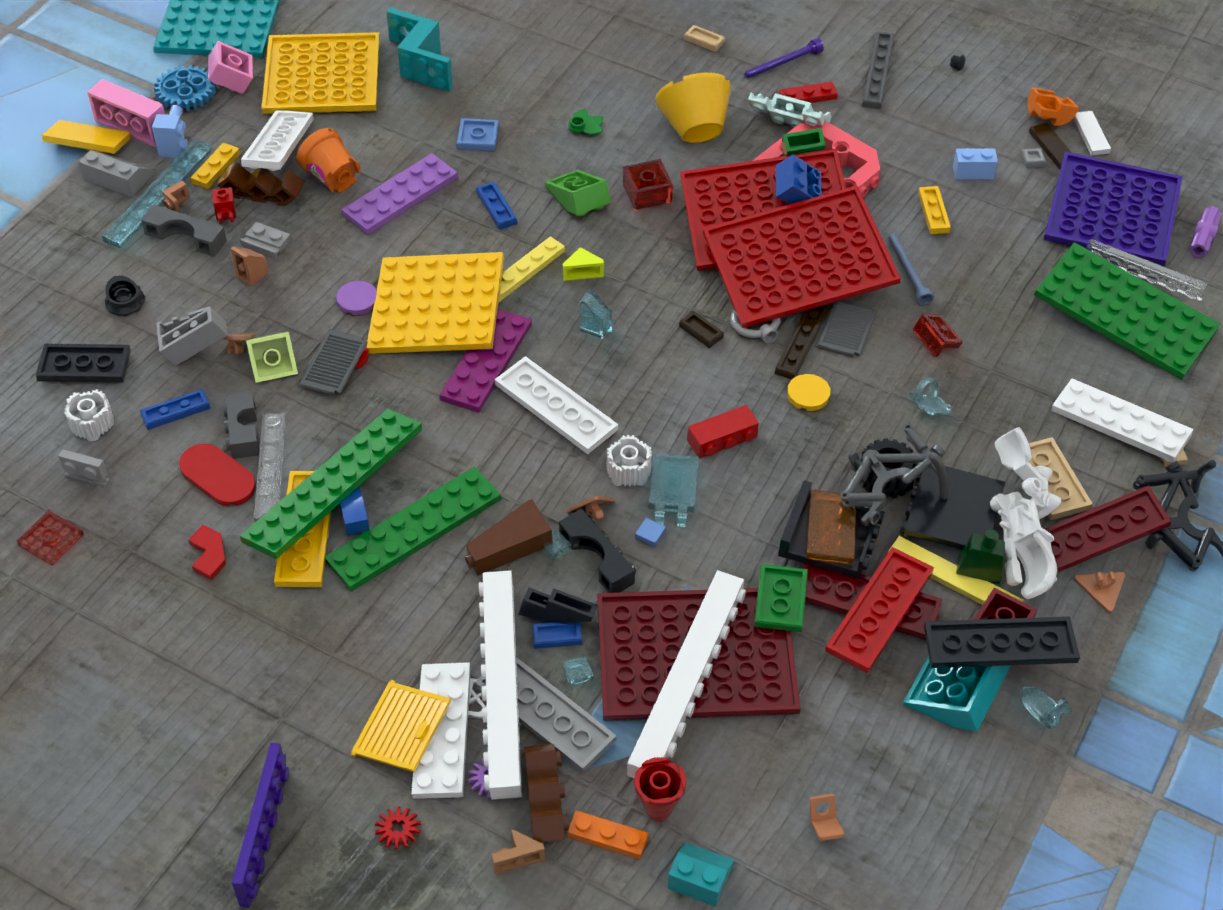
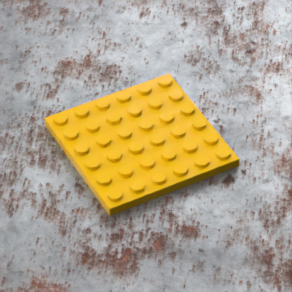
[262,32,380,114]
[367,252,504,354]

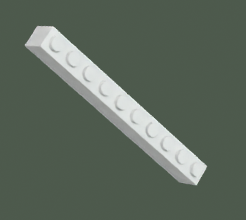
[479,570,522,800]
[627,570,746,778]

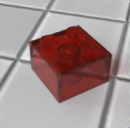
[623,159,673,210]

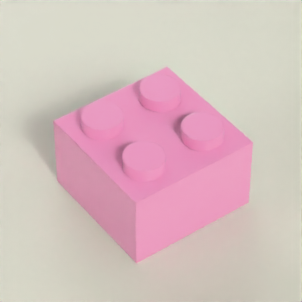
[208,41,253,94]

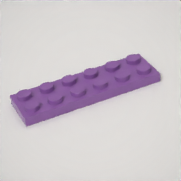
[342,153,458,235]

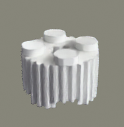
[65,389,114,441]
[607,435,652,487]

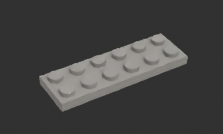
[475,657,617,773]

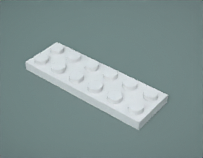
[241,110,313,171]
[495,356,618,454]
[1051,379,1193,463]
[411,663,471,799]

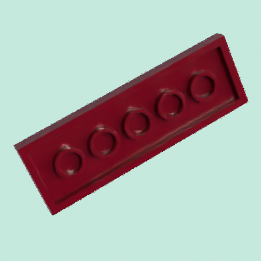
[1045,485,1171,573]
[803,564,942,640]

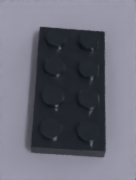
[36,344,131,382]

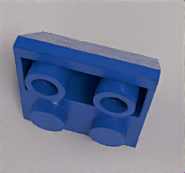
[776,154,822,205]

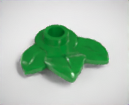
[568,109,603,135]

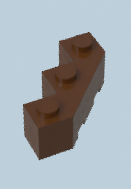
[217,161,304,206]
[524,744,569,842]

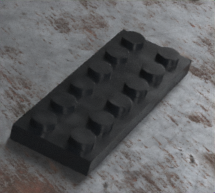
[924,616,1080,668]

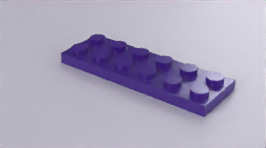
[232,743,289,908]

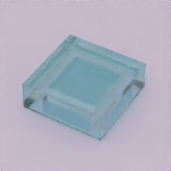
[542,530,571,560]
[562,656,593,686]

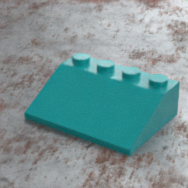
[903,655,1011,731]

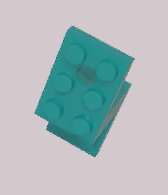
[386,7,453,92]

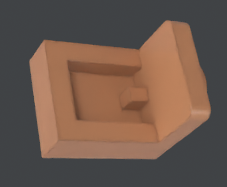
[162,180,190,213]

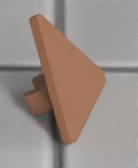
[222,333,256,354]
[567,496,616,521]
[1074,571,1125,613]

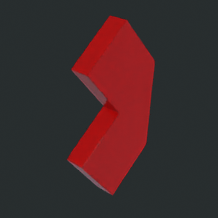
[188,524,226,580]

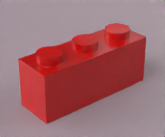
[687,405,759,459]

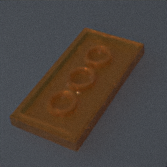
[806,489,856,564]

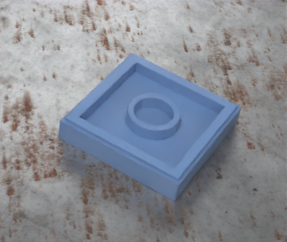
[457,118,499,151]

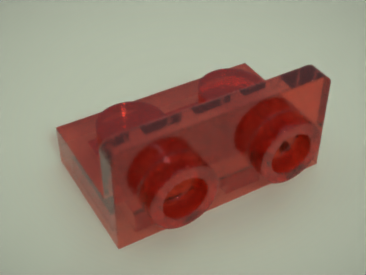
[913,314,963,357]

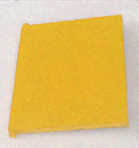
[351,680,451,772]

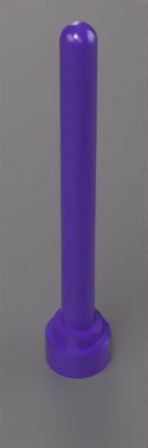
[744,38,824,78]

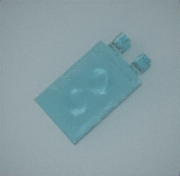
[649,454,698,527]

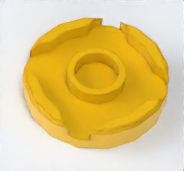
[787,374,830,411]

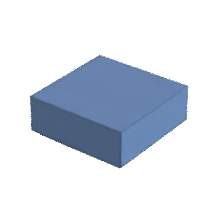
[635,518,666,547]

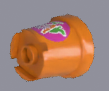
[296,128,361,192]

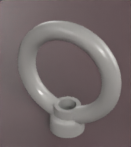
[730,311,780,344]

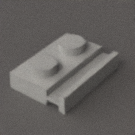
[240,222,291,258]
[58,449,110,487]

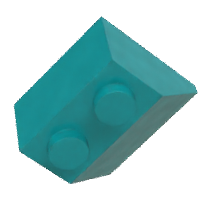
[667,842,735,907]

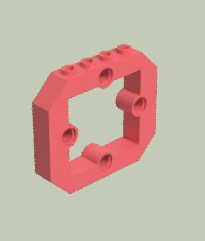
[753,122,880,198]

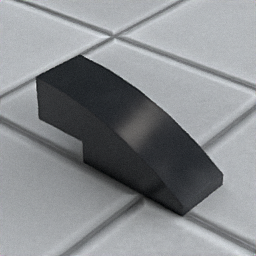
[518,588,598,624]

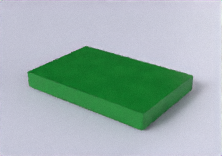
[754,564,808,632]

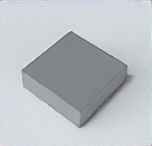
[1021,148,1046,168]

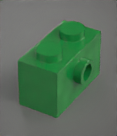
[781,128,826,156]

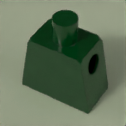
[956,529,1005,584]

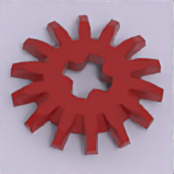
[375,806,421,849]

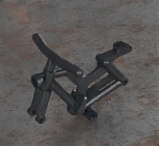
[1133,460,1223,571]

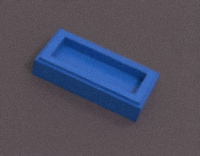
[532,623,582,649]

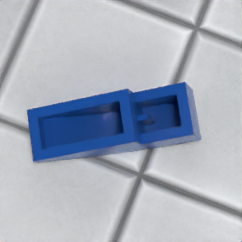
[340,486,369,535]

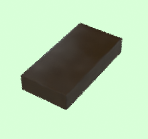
[679,311,724,348]

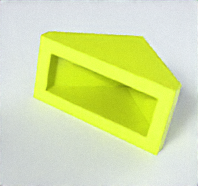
[563,247,604,281]

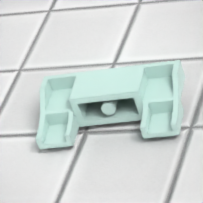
[748,93,831,128]

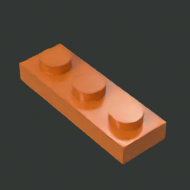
[567,810,649,860]

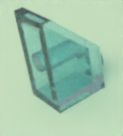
[580,288,614,339]

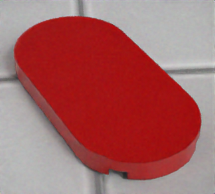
[179,444,255,506]

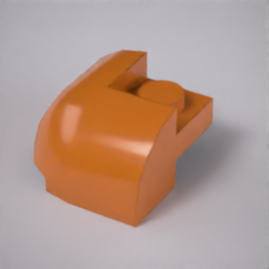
[1028,87,1079,126]

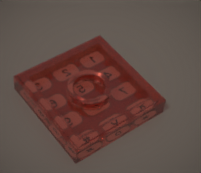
[16,510,84,566]

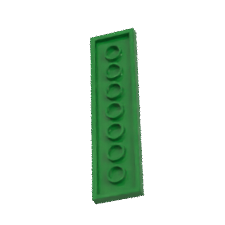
[325,467,501,592]

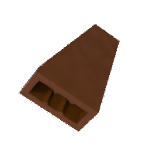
[465,499,553,576]

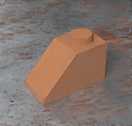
[231,246,268,286]

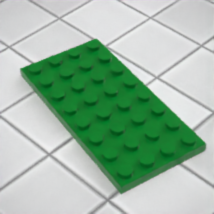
[1034,242,1220,380]

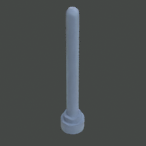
[889,233,934,306]

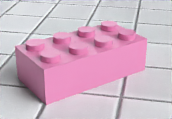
[87,79,165,147]

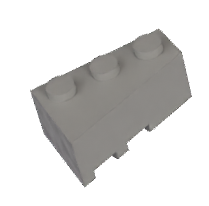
[156,306,228,366]

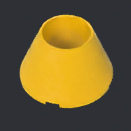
[655,73,731,143]

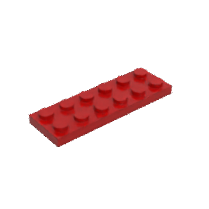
[825,547,934,673]

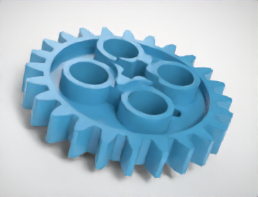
[154,65,217,111]

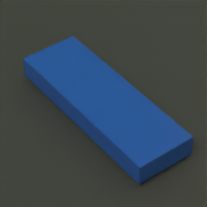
[476,182,517,230]
[140,389,210,430]

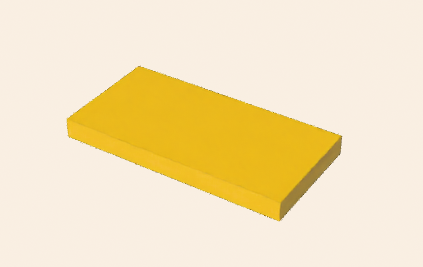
[42,120,131,154]

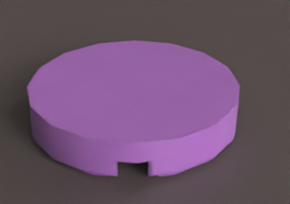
[336,281,377,316]

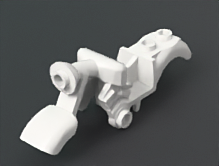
[990,427,1062,599]

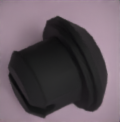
[950,55,966,71]

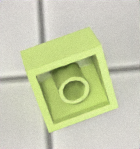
[246,331,298,383]

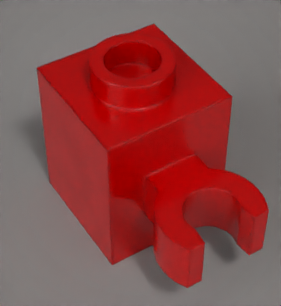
[212,187,237,224]

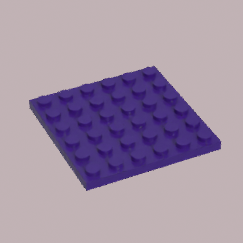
[1043,152,1183,266]

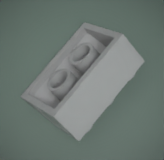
[79,150,155,197]

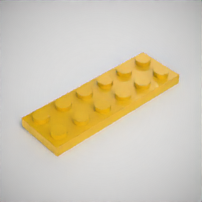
[274,471,331,587]

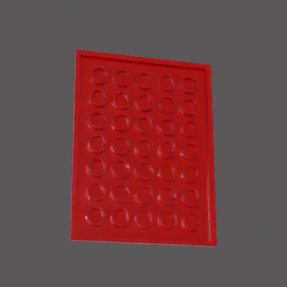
[680,149,846,271]
[703,185,901,328]

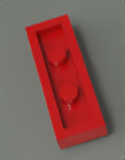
[778,82,838,103]

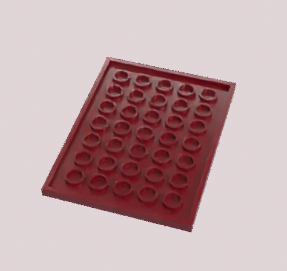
[597,588,800,721]

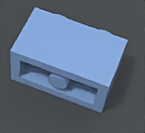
[953,148,998,179]

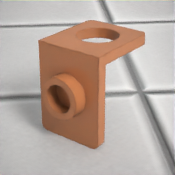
[809,794,844,841]

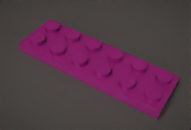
[439,309,532,413]

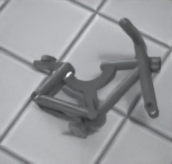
[840,423,949,527]

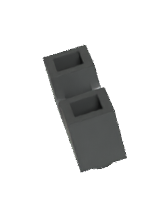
[223,391,260,459]

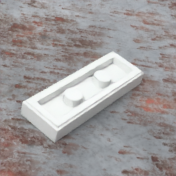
[1073,111,1111,156]

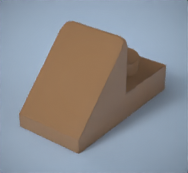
[491,829,545,875]

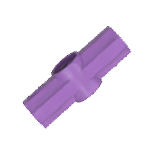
[1189,206,1222,258]

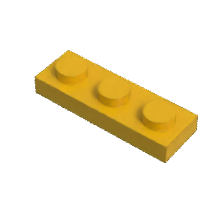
[190,143,240,190]
[918,186,951,234]

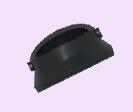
[105,275,145,316]

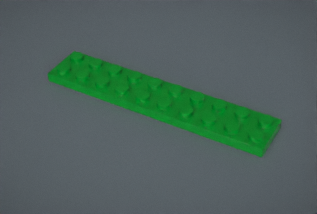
[240,409,422,560]

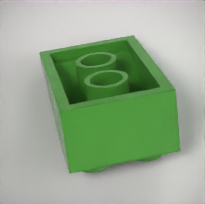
[544,170,611,216]

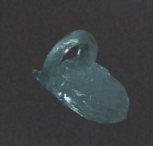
[909,377,952,416]
[1021,686,1072,729]

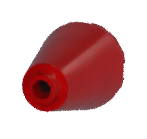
[634,757,686,822]

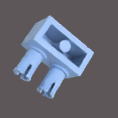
[152,105,188,158]

